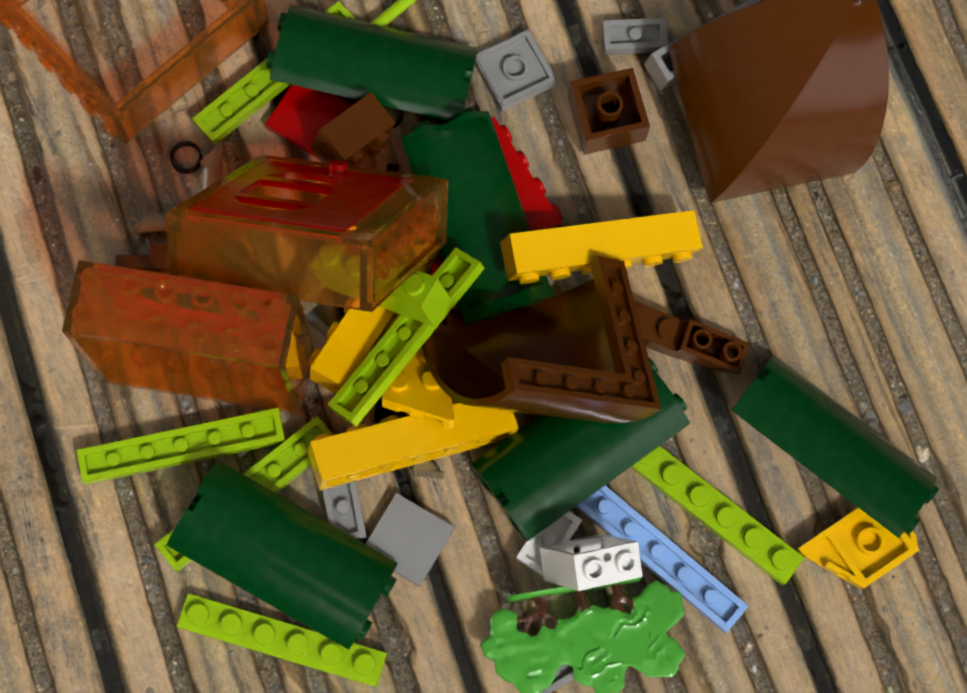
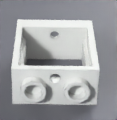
[539,534,643,591]

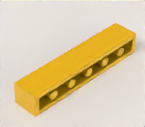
[308,210,440,394]
[500,210,703,284]
[308,400,519,491]

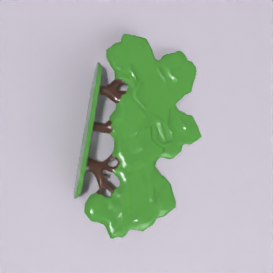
[480,577,685,693]

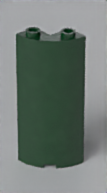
[266,5,478,121]
[401,108,553,325]
[731,355,939,538]
[470,358,690,542]
[166,460,398,650]

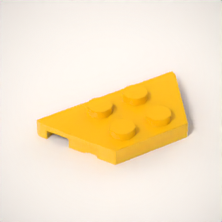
[381,347,454,428]
[796,508,919,590]

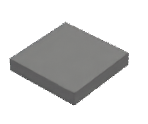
[475,29,558,112]
[365,493,455,587]

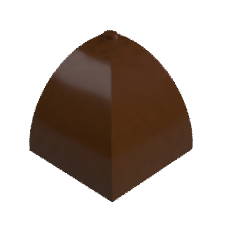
[668,0,889,203]
[421,256,662,423]

